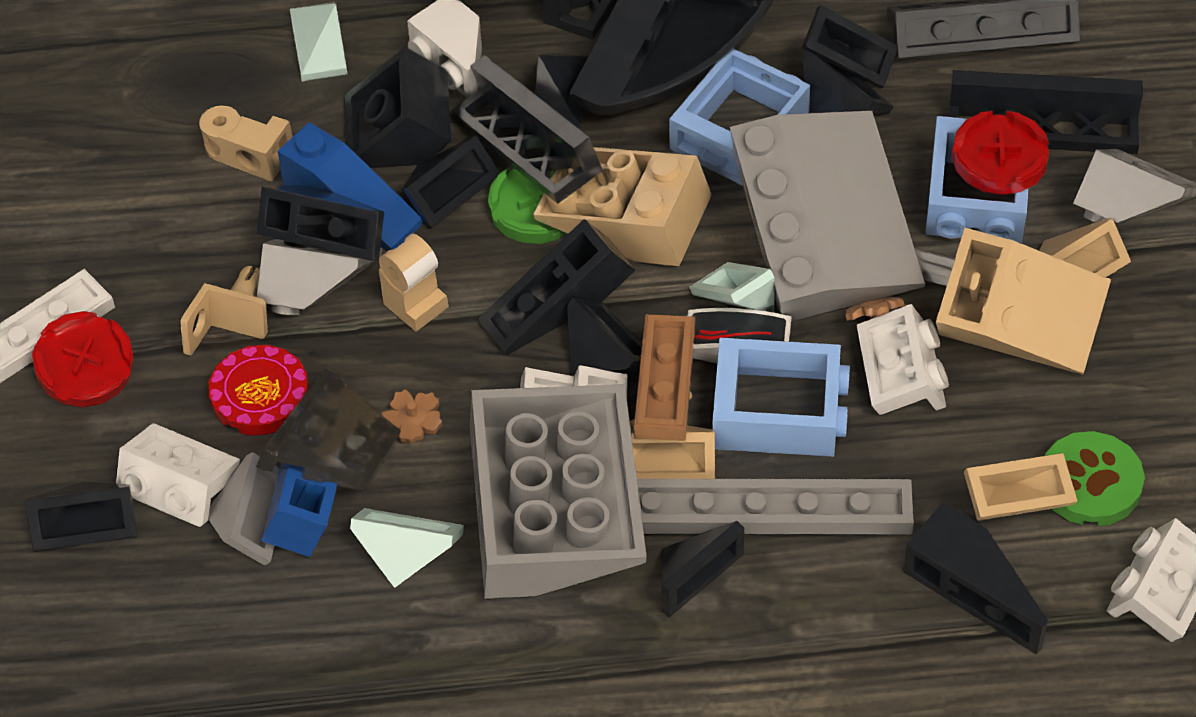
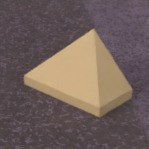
[1039,218,1131,277]
[630,426,715,479]
[964,453,1078,521]

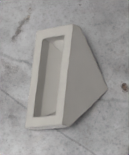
[208,452,280,565]

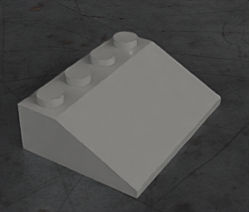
[730,111,925,322]
[470,384,647,599]

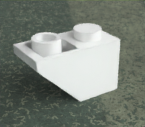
[407,0,482,98]

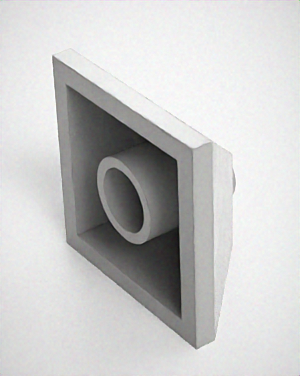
[1073,149,1196,223]
[257,239,382,315]

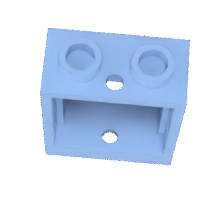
[669,49,810,186]
[925,116,1028,244]
[713,338,850,457]

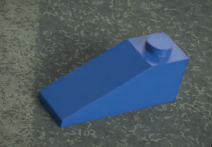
[278,122,423,251]

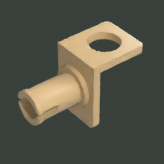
[181,266,268,355]

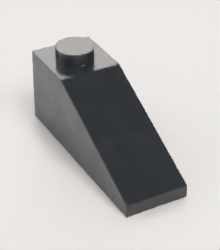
[256,185,385,261]
[478,219,636,355]
[904,502,1048,655]

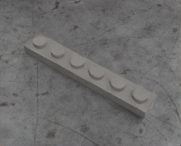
[637,479,914,534]

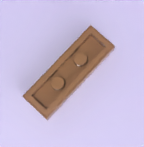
[634,314,695,441]

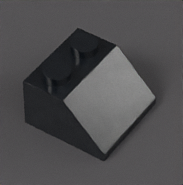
[345,47,451,168]

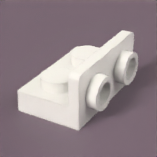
[857,304,949,415]
[116,423,240,527]
[1107,518,1196,642]

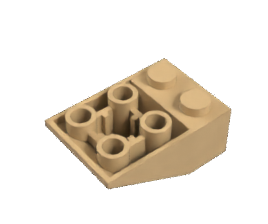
[533,147,712,266]
[936,228,1111,375]

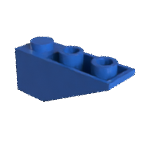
[261,414,343,557]

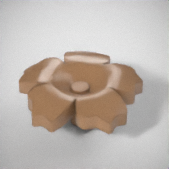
[845,297,905,321]
[381,389,443,444]

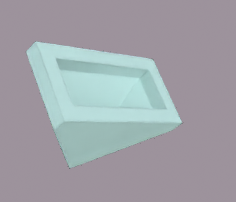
[290,2,347,81]
[689,262,775,313]
[350,508,464,588]

